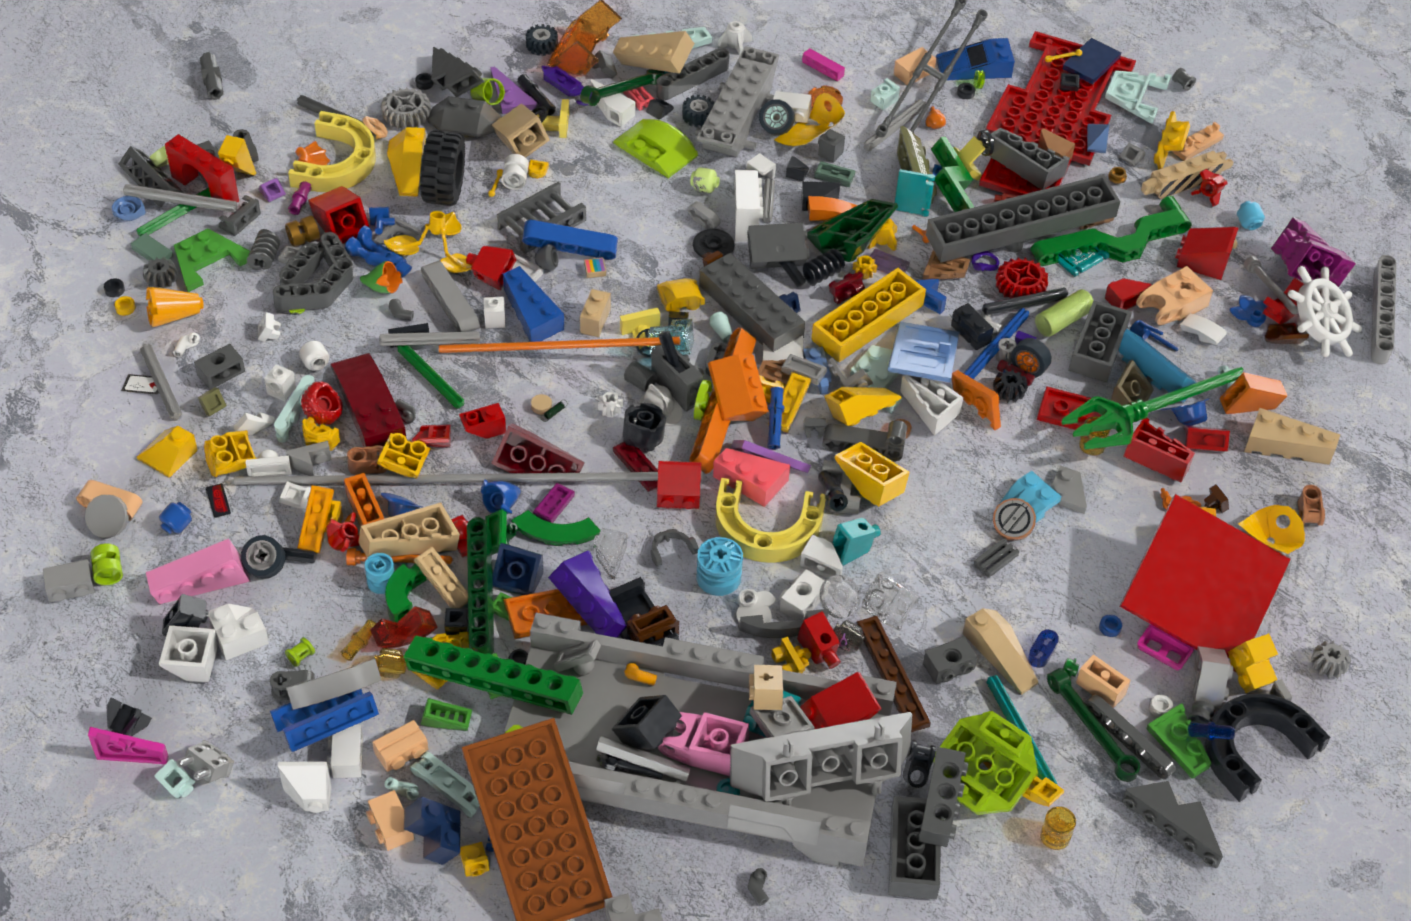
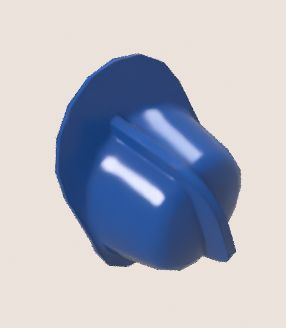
[1160,398,1210,426]
[381,493,423,517]

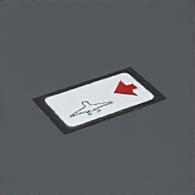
[121,374,159,394]

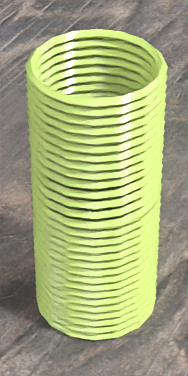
[1035,289,1094,337]

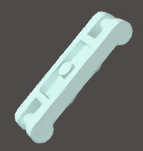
[274,375,315,442]
[410,751,479,817]

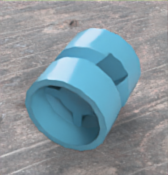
[364,553,394,594]

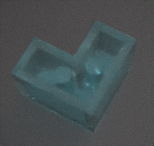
[648,319,694,356]

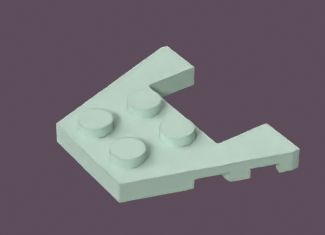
[1105,71,1172,124]
[850,345,902,414]

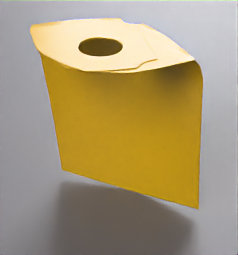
[774,93,845,146]
[1238,505,1305,554]

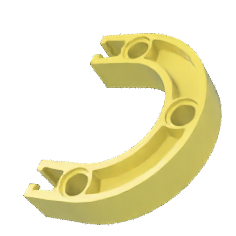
[288,111,376,192]
[715,478,826,563]

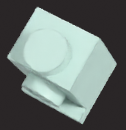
[870,78,900,110]
[154,759,196,799]

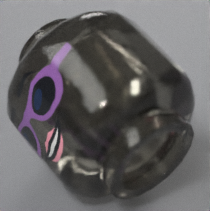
[833,620,866,653]

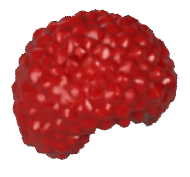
[301,381,343,425]

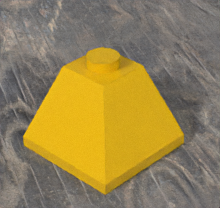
[137,425,198,478]

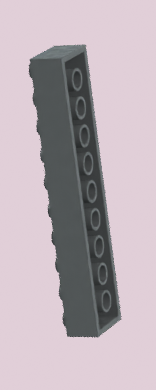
[926,174,1121,263]

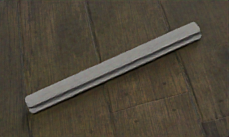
[123,184,237,213]

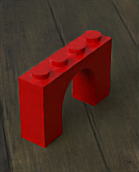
[165,134,239,202]

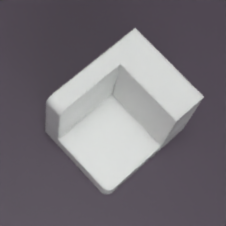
[746,153,776,179]

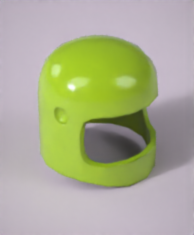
[470,78,505,105]

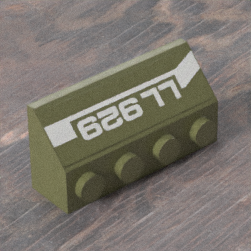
[897,126,937,204]

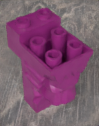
[1271,217,1356,287]

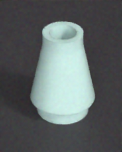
[709,312,732,342]

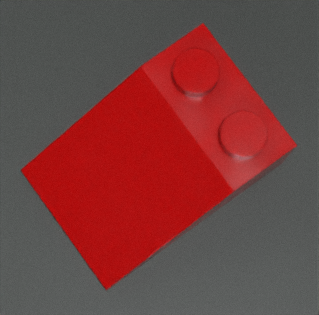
[800,672,881,729]

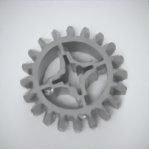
[381,87,431,129]

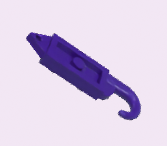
[541,65,592,106]

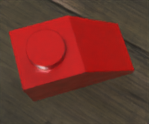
[1105,278,1152,310]

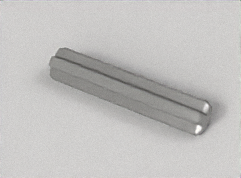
[762,178,775,223]

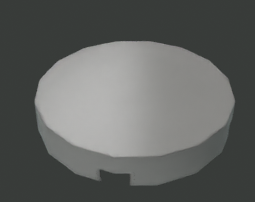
[85,495,129,538]

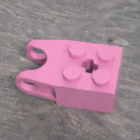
[658,712,749,776]

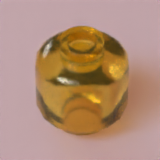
[373,648,406,679]

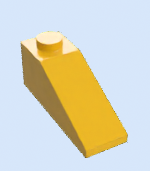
[218,135,256,176]

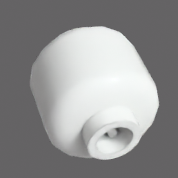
[299,341,329,371]

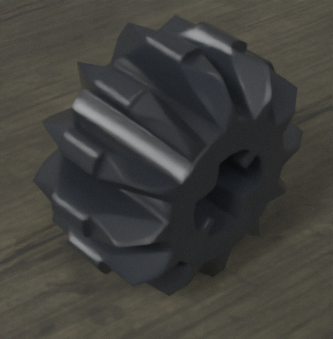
[993,369,1028,403]

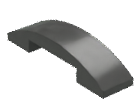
[738,609,829,638]

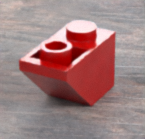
[459,403,506,439]

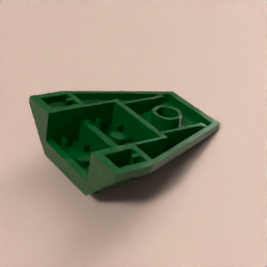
[807,199,898,262]

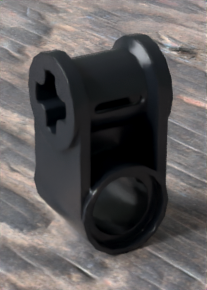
[903,740,936,788]

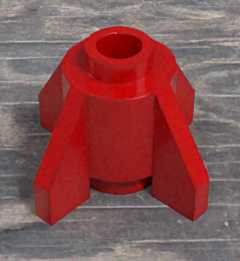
[1191,169,1228,207]
[326,512,360,552]

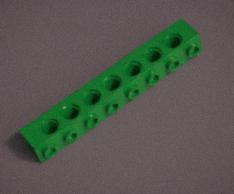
[403,636,583,715]

